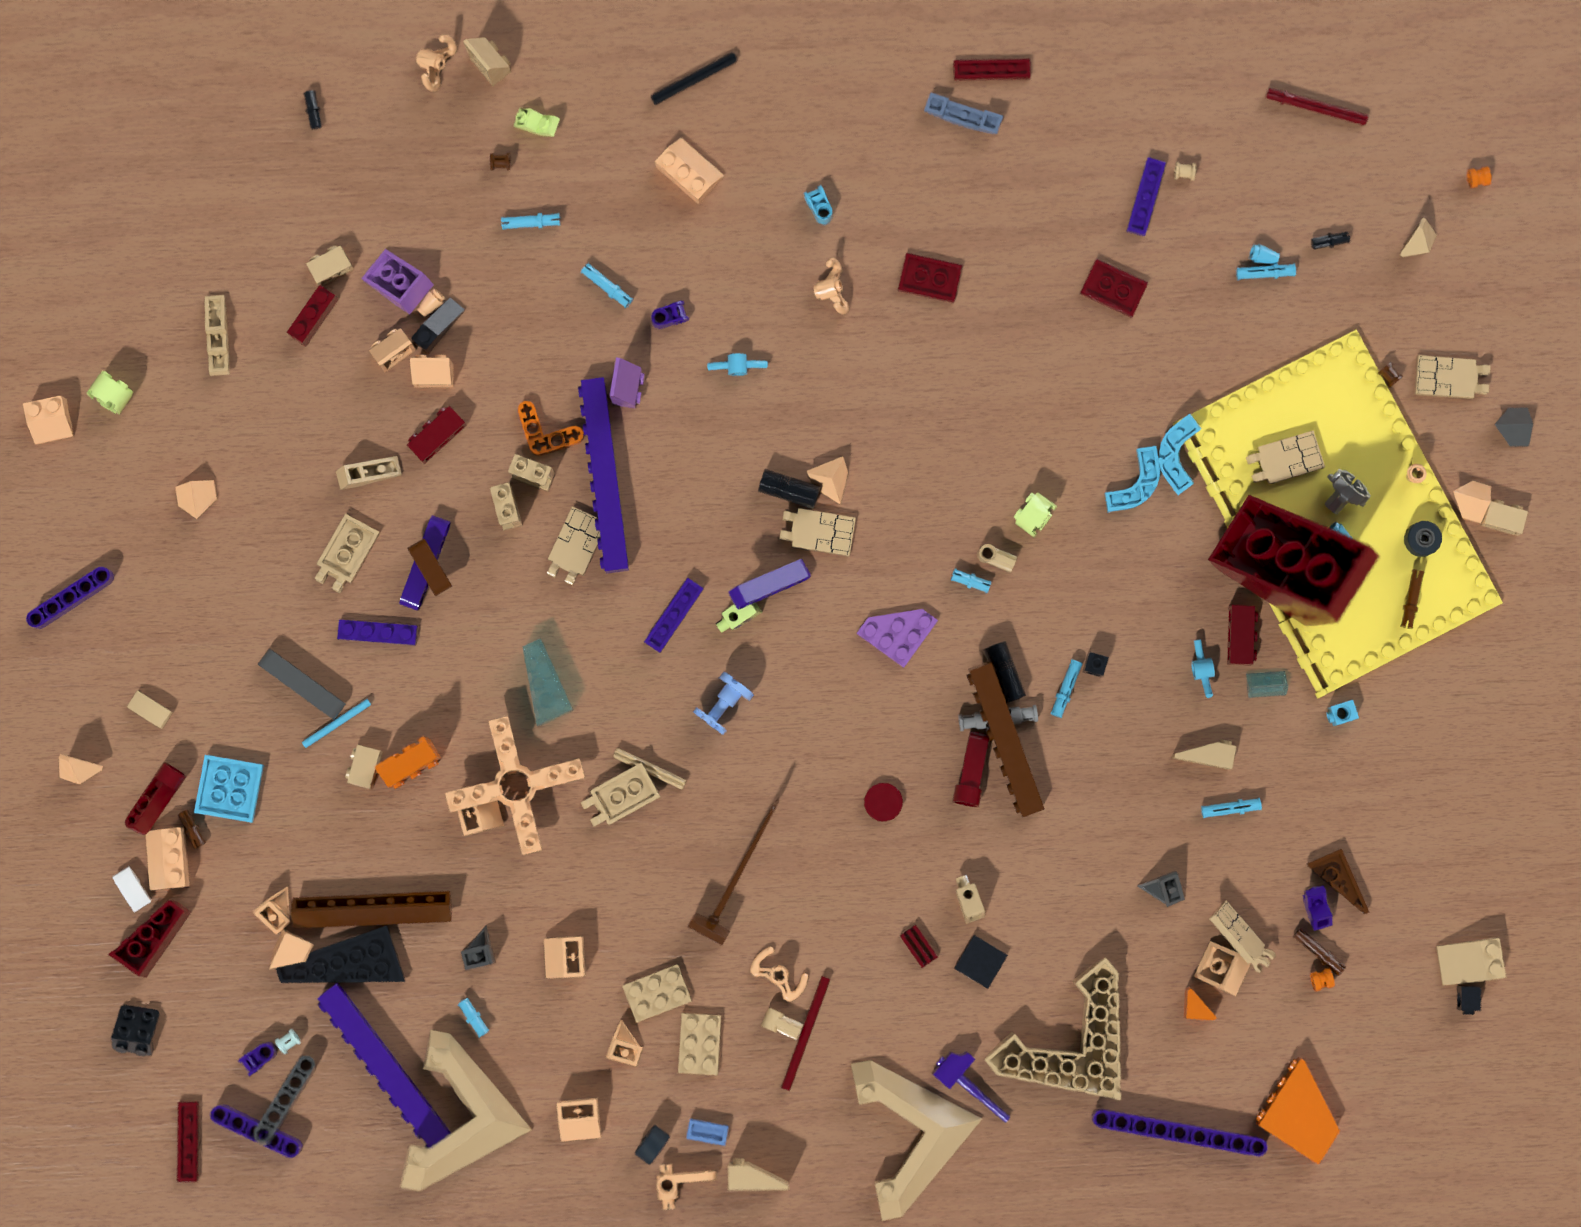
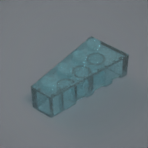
[523,639,574,727]

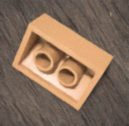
[655,138,724,204]
[146,828,190,890]

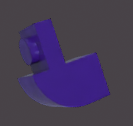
[1303,886,1333,931]

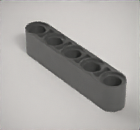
[258,648,346,720]
[254,1056,315,1145]

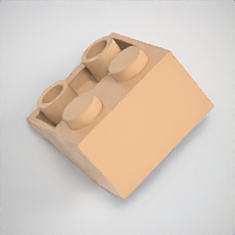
[410,355,453,387]
[458,800,504,836]
[544,936,586,978]
[557,1098,601,1141]

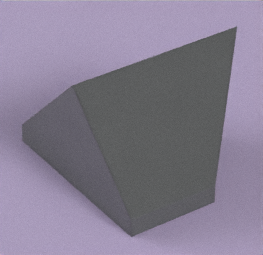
[1495,408,1533,447]
[1138,871,1185,907]
[461,925,495,970]

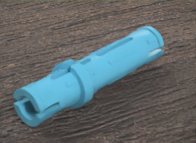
[501,213,560,230]
[581,263,633,308]
[1236,263,1296,280]
[1050,659,1083,718]
[1201,798,1262,818]

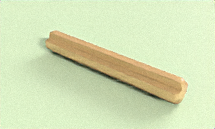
[613,748,686,789]

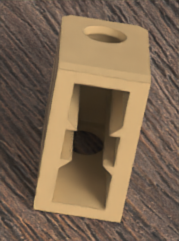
[956,875,985,924]

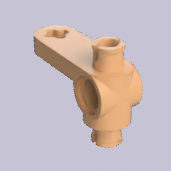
[657,1164,716,1210]

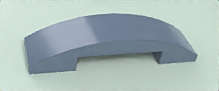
[924,92,1003,135]

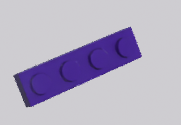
[1126,157,1166,237]
[644,578,704,653]
[337,620,418,646]

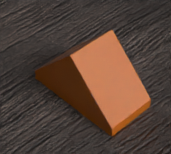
[1184,987,1217,1020]

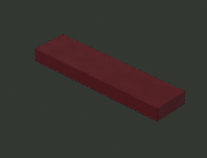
[953,59,1031,81]
[177,1101,199,1182]

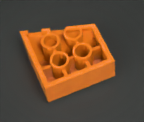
[374,736,442,789]

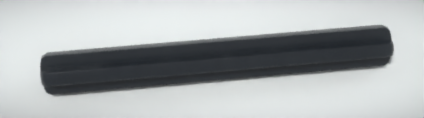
[651,52,737,105]

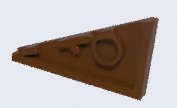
[1306,849,1369,914]

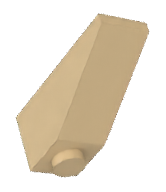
[336,456,402,490]
[1172,740,1236,770]

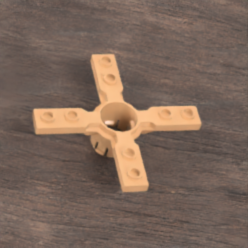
[445,716,585,855]

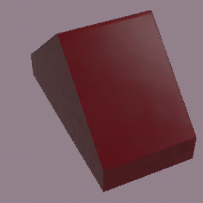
[1208,495,1380,626]

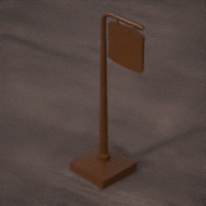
[687,799,780,945]

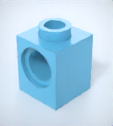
[1326,700,1359,726]

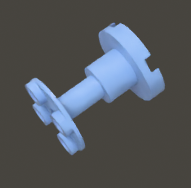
[693,672,754,735]

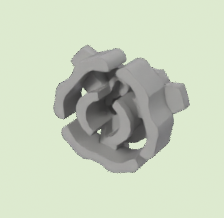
[1325,469,1371,514]

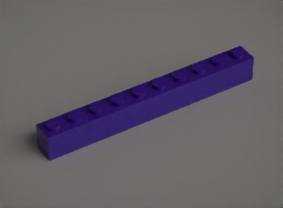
[578,377,629,574]
[317,983,452,1149]

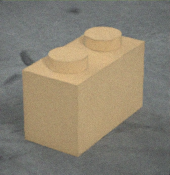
[306,246,354,286]
[1480,499,1528,536]
[345,745,383,789]

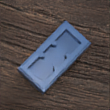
[686,1119,729,1146]

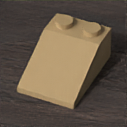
[463,38,511,86]
[1436,938,1506,985]
[728,1158,788,1190]

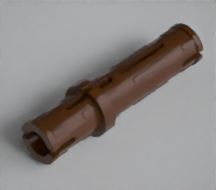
[1400,569,1425,629]
[1293,928,1346,976]

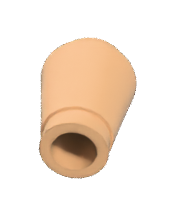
[417,288,445,317]
[1406,464,1426,483]

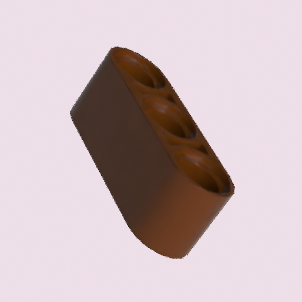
[407,538,453,597]

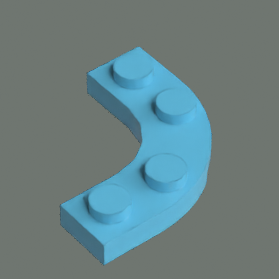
[1159,414,1202,495]
[1104,446,1160,513]

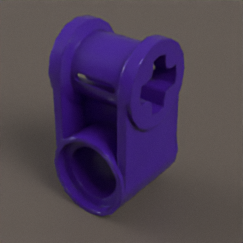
[651,301,690,329]
[238,1042,277,1077]

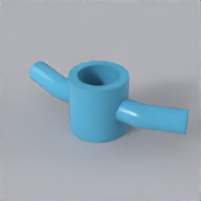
[707,354,768,376]
[1191,639,1215,698]

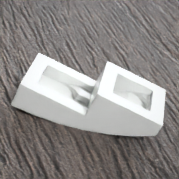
[112,866,151,912]

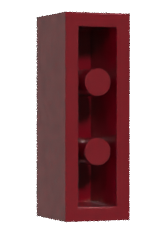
[286,285,339,347]
[407,405,467,464]
[1227,605,1258,666]

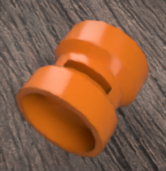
[1467,166,1491,188]
[1310,968,1335,992]

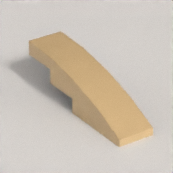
[205,295,230,376]

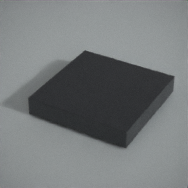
[954,935,1008,989]

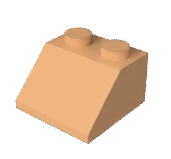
[369,328,416,372]
[23,396,74,445]
[1194,941,1251,996]

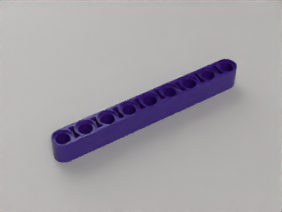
[1091,1109,1267,1156]

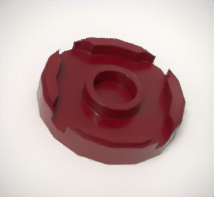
[864,783,903,822]

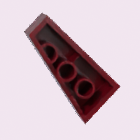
[108,900,191,978]

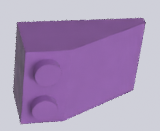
[361,249,434,314]
[610,357,645,409]

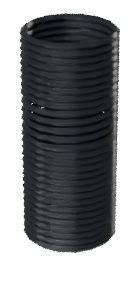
[758,469,820,509]
[983,641,1026,703]

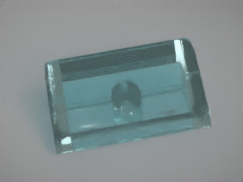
[1246,671,1288,698]

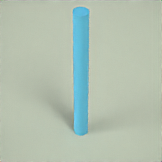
[302,699,371,748]

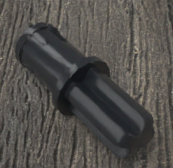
[304,90,322,130]
[1311,231,1350,250]

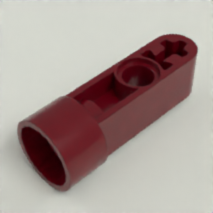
[952,731,989,807]
[125,762,187,835]

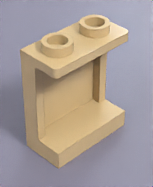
[508,454,555,492]
[490,483,523,531]

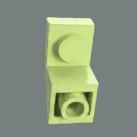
[514,108,560,137]

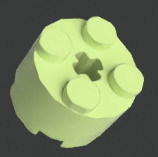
[86,371,133,415]
[1014,493,1057,537]

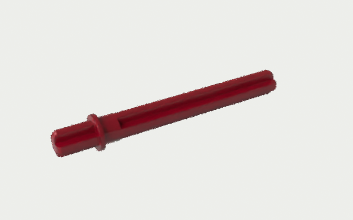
[1266,88,1368,125]

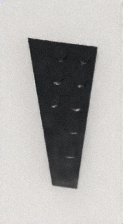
[276,926,406,983]

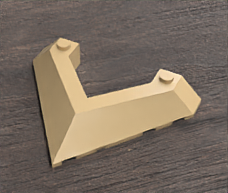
[984,957,1121,1100]
[400,1030,532,1191]
[851,1060,982,1221]

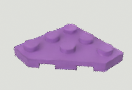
[856,609,938,668]

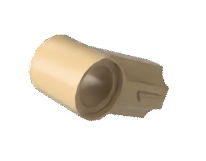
[977,544,1017,573]
[761,1007,803,1040]

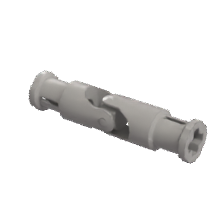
[958,705,1038,731]

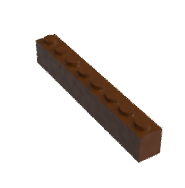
[966,661,1045,817]
[291,891,453,928]

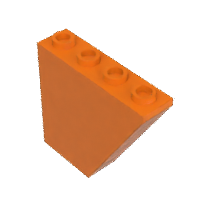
[1256,1057,1340,1165]

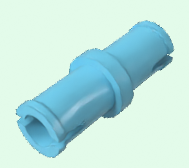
[951,569,991,593]
[458,998,490,1038]

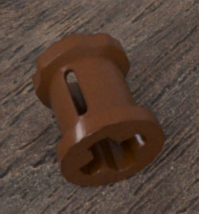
[490,153,511,171]
[1378,362,1403,387]

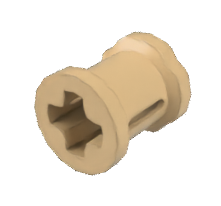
[1174,162,1196,181]

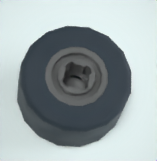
[1404,521,1442,557]
[634,1125,670,1165]

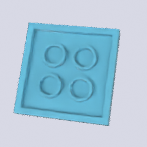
[194,755,264,823]

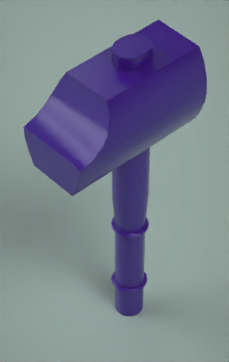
[932,1051,1010,1123]

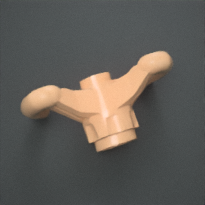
[416,35,457,91]
[814,258,849,315]
[750,947,808,1002]

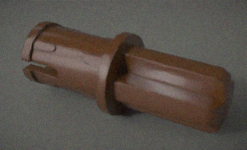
[178,810,206,848]

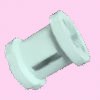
[275,1028,301,1054]

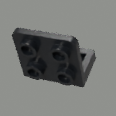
[111,1005,160,1056]

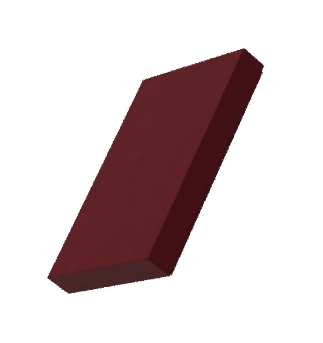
[898,253,962,303]
[1080,258,1148,318]

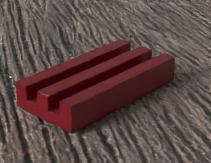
[900,925,938,968]

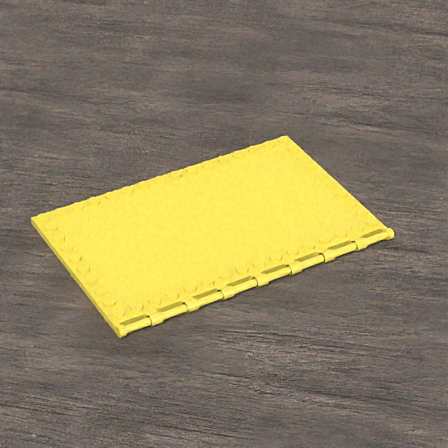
[1172,329,1503,699]

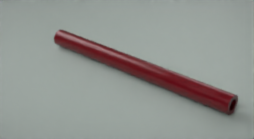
[781,976,831,1091]

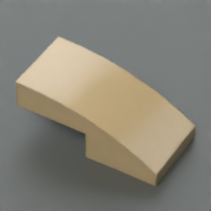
[127,690,173,729]

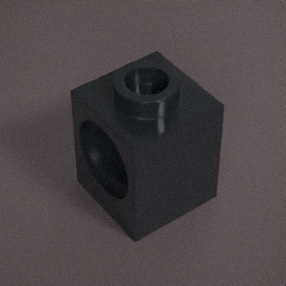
[1082,652,1109,677]
[1457,986,1481,1015]

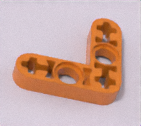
[518,401,584,456]

